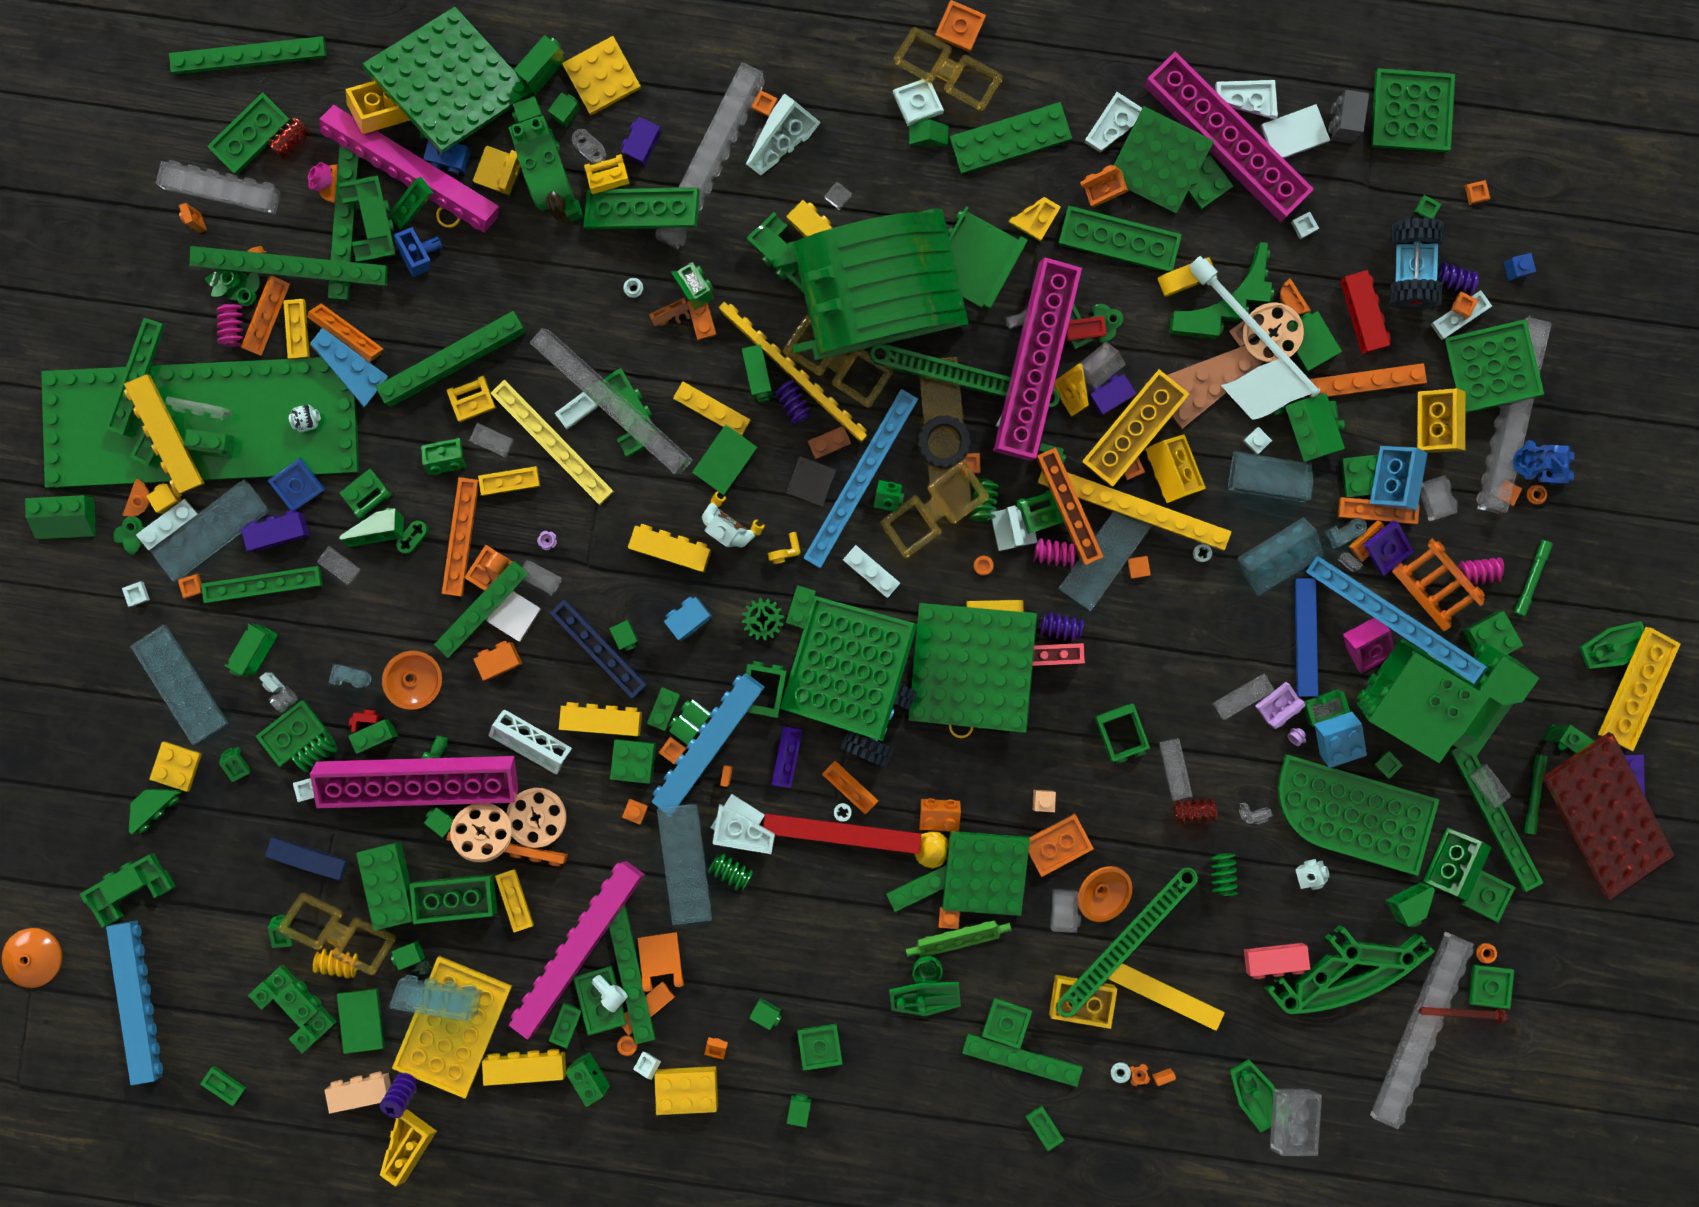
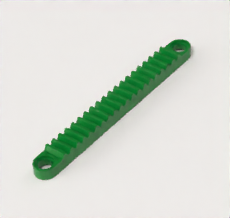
[869,344,1059,409]
[1056,868,1198,1018]

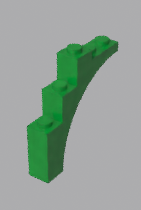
[1169,242,1274,339]

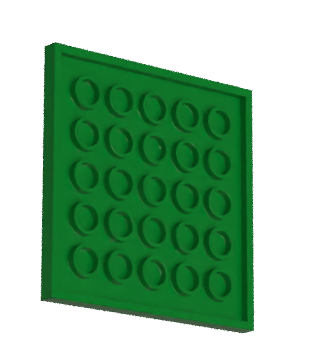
[363,7,532,154]
[780,596,917,741]
[909,603,1038,733]

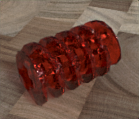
[267,116,312,159]
[1174,798,1217,825]

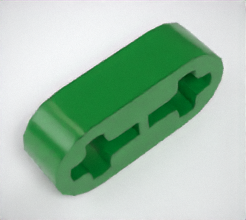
[396,521,429,554]

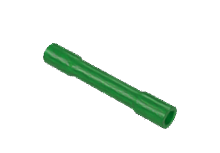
[1514,540,1553,617]
[1524,754,1548,835]

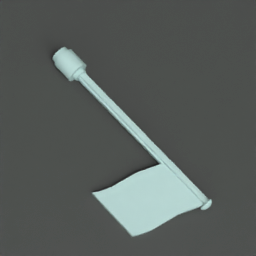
[1189,256,1320,420]

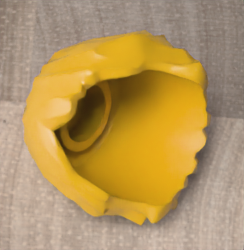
[914,832,949,869]

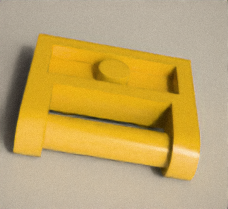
[584,154,630,194]
[447,375,496,422]

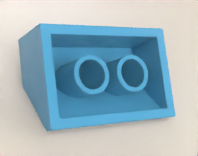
[1370,446,1427,511]

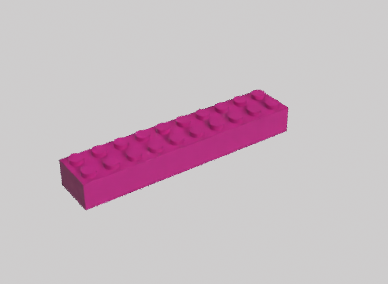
[1144,52,1314,222]
[993,257,1082,461]
[310,756,519,808]

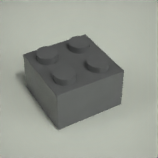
[1328,90,1369,144]

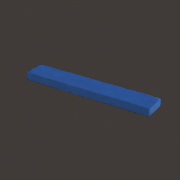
[1294,578,1318,697]

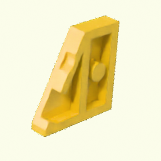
[1008,197,1061,242]
[1054,363,1089,416]

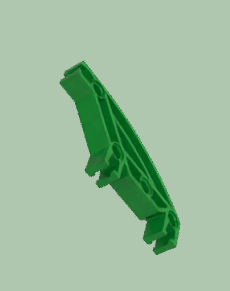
[1263,925,1435,1014]

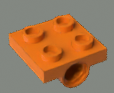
[464,545,513,591]

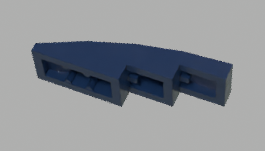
[266,837,347,880]

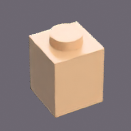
[1033,790,1056,812]

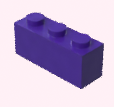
[241,510,310,552]

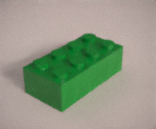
[356,841,413,931]
[410,874,497,924]

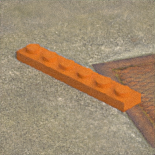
[1308,363,1427,398]
[442,477,479,597]
[447,831,568,866]

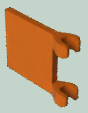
[638,932,684,992]

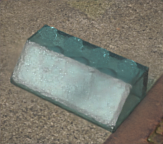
[1228,451,1314,502]
[1237,517,1324,596]
[389,975,482,1021]

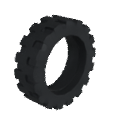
[918,415,971,469]

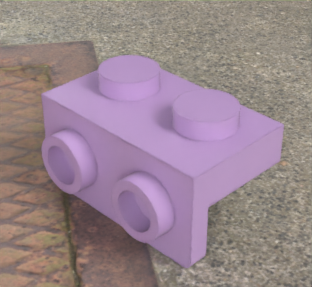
[1255,682,1306,729]

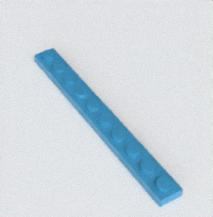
[804,389,918,568]
[1306,556,1488,684]

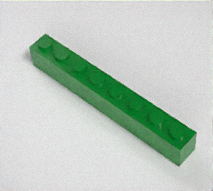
[375,311,527,407]

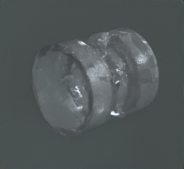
[269,685,298,713]

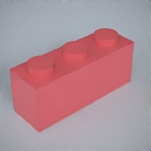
[1033,643,1085,666]
[1244,943,1310,979]

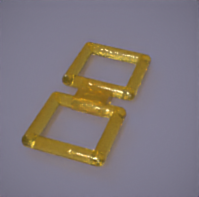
[893,27,1003,111]
[783,315,893,408]
[881,461,989,558]
[278,893,396,975]

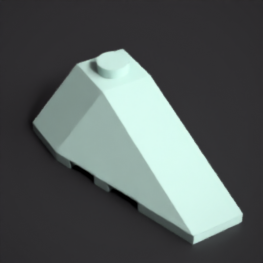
[746,94,820,175]

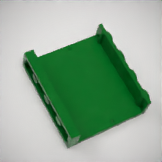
[948,206,1028,312]

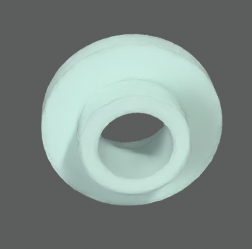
[623,278,643,298]
[1111,1062,1131,1083]

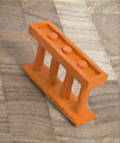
[1392,538,1485,631]

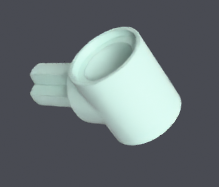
[592,975,628,1013]

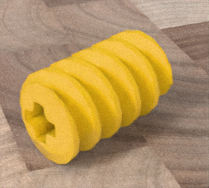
[313,949,358,978]

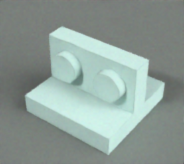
[991,506,1037,551]

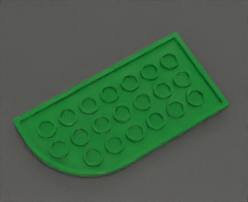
[1278,754,1439,876]

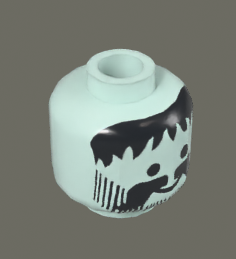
[289,405,321,432]

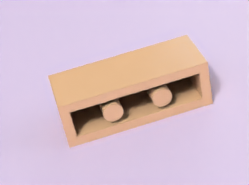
[325,1072,391,1114]

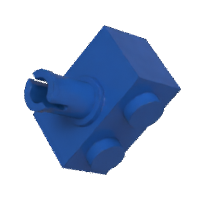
[423,140,471,175]
[394,227,442,277]

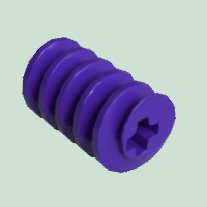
[1437,262,1479,296]
[775,379,813,424]
[1040,612,1084,643]
[380,1073,417,1118]

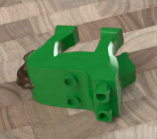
[508,116,584,223]

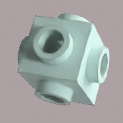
[1296,859,1329,890]

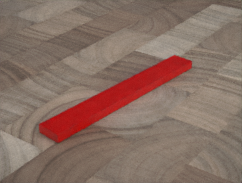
[763,813,922,854]

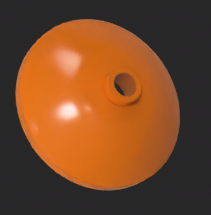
[382,651,442,710]
[1078,866,1132,922]
[2,928,63,988]

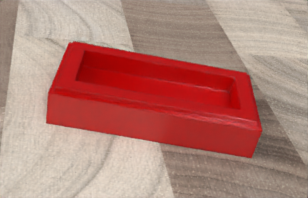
[1066,316,1107,342]

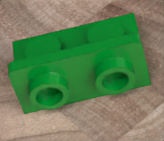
[421,438,466,475]

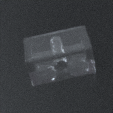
[1079,342,1126,389]
[1420,475,1458,521]
[1051,889,1081,933]

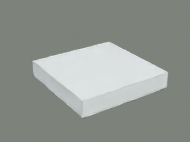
[486,591,541,642]

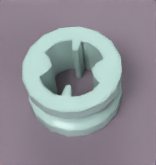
[1193,544,1212,562]
[834,803,852,821]

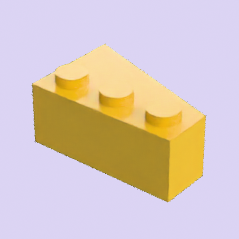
[380,1109,437,1187]

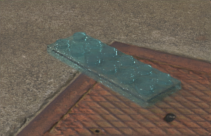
[150,479,269,582]
[1058,493,1152,611]
[130,625,229,745]
[657,804,712,925]

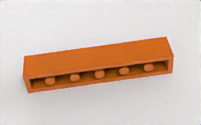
[1036,447,1104,565]

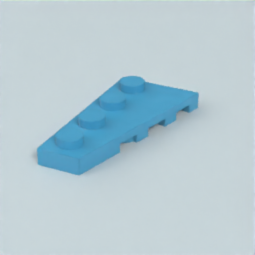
[310,328,388,408]

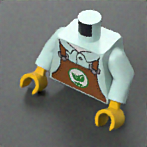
[702,492,764,548]

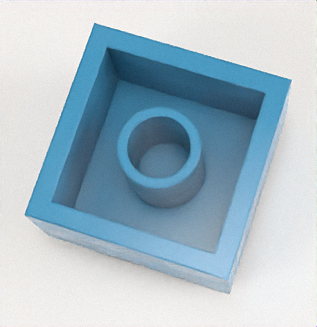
[664,597,713,641]
[1315,712,1367,768]

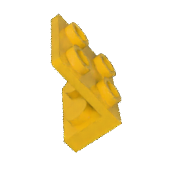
[473,146,520,196]

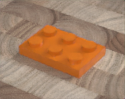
[1028,814,1094,877]

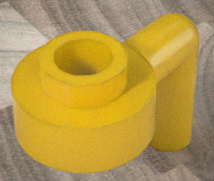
[768,532,800,564]

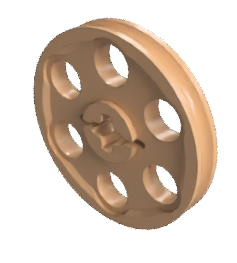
[1243,303,1304,363]
[506,788,566,848]
[450,803,512,862]

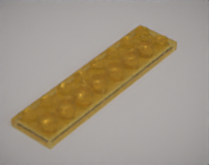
[919,357,972,516]

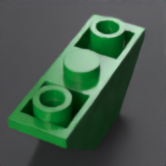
[129,789,183,834]

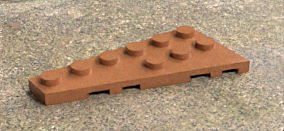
[1144,340,1273,429]

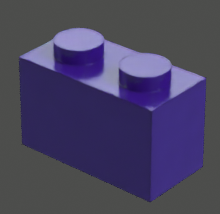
[621,117,662,167]
[1088,374,1136,417]

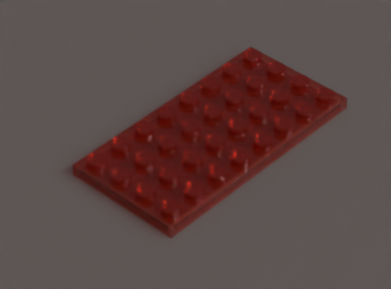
[1543,732,1675,900]

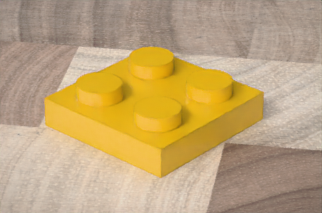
[149,742,202,792]

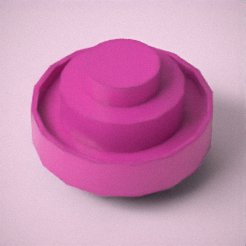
[308,162,333,192]

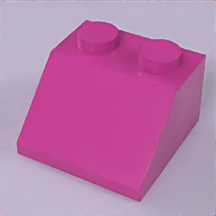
[1343,618,1394,674]

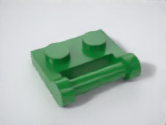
[339,469,392,520]
[1017,490,1064,534]

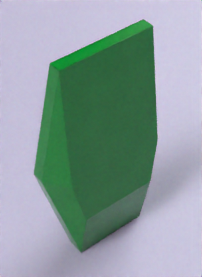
[1579,621,1644,669]
[889,982,961,1016]
[1229,1059,1285,1133]

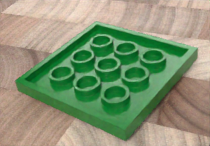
[1371,68,1455,153]
[1113,106,1214,213]
[1445,319,1544,414]
[942,831,1030,916]

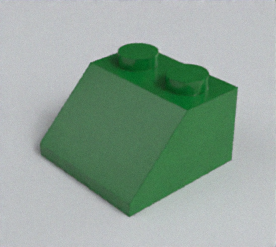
[1385,882,1435,927]

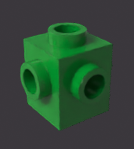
[874,480,904,512]

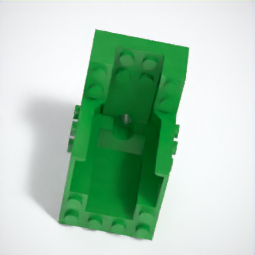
[1356,637,1539,763]

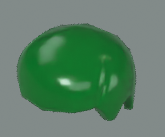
[912,956,943,983]

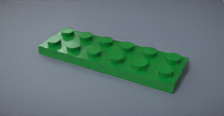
[949,102,1072,175]
[583,187,700,230]
[1058,205,1182,273]

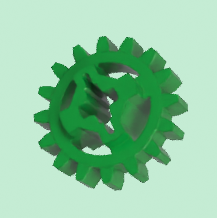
[742,598,784,641]

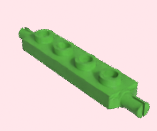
[906,921,1011,957]

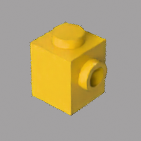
[146,483,182,514]

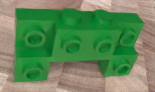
[338,176,395,263]
[747,212,804,294]
[588,368,661,458]
[80,853,176,927]
[248,965,337,1053]

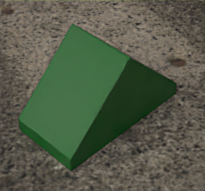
[909,119,948,146]

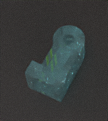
[1324,518,1367,548]
[329,664,371,688]

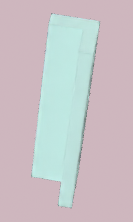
[489,710,572,775]

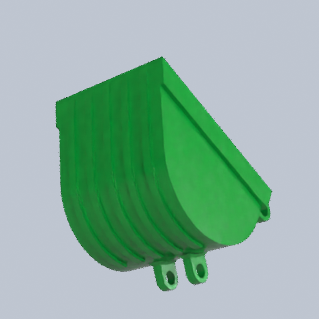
[772,209,969,361]

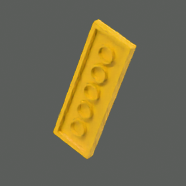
[1598,627,1680,751]

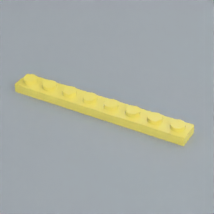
[491,380,614,505]

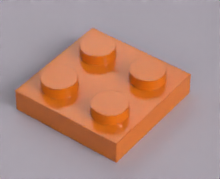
[935,0,986,52]

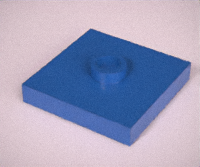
[268,458,325,511]

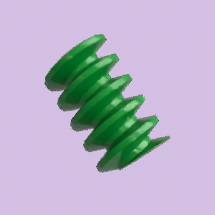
[970,478,999,522]
[291,730,337,772]
[1210,853,1238,896]
[707,854,753,891]

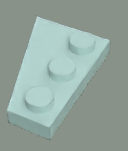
[1215,80,1278,120]
[1084,92,1142,153]
[713,804,775,854]

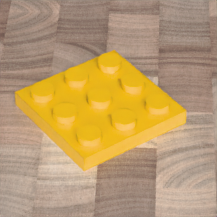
[562,36,641,116]

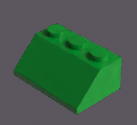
[1285,393,1345,462]
[25,495,96,539]
[1423,828,1492,901]

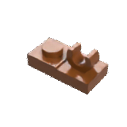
[649,298,690,327]

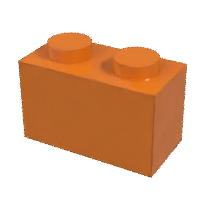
[474,641,522,681]

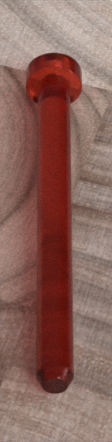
[1419,1007,1507,1023]

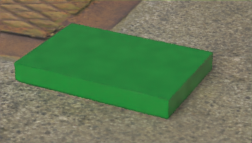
[692,424,758,495]
[255,700,328,767]
[573,966,627,1036]
[337,988,385,1054]

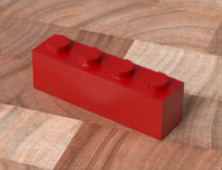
[1340,270,1391,355]

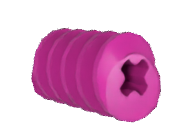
[217,304,243,347]
[1033,538,1076,569]
[1458,557,1504,585]

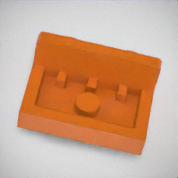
[1080,165,1128,208]
[920,798,961,832]

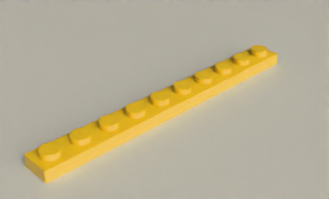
[719,302,867,443]
[1038,472,1232,551]

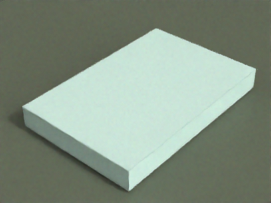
[1261,104,1330,159]

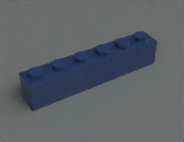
[550,599,649,699]

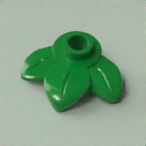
[205,269,240,297]
[226,270,261,307]
[1091,304,1124,343]
[113,516,146,555]

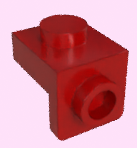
[349,710,382,733]

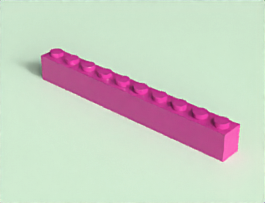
[319,105,499,233]
[509,861,645,1040]

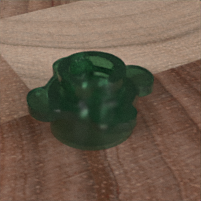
[412,960,434,976]

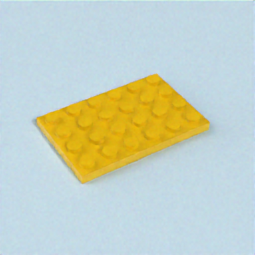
[392,956,512,1098]

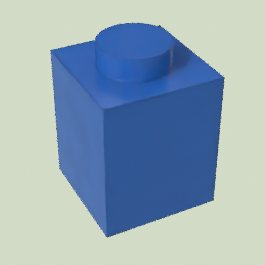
[1504,253,1536,281]

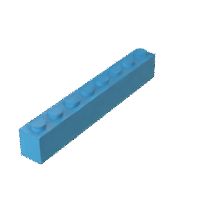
[651,673,765,816]
[106,920,163,1085]

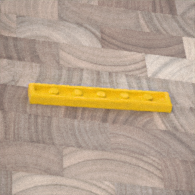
[1108,963,1224,1031]

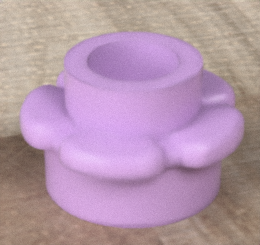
[537,531,557,550]
[1287,728,1306,746]

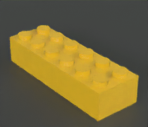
[1082,369,1190,487]

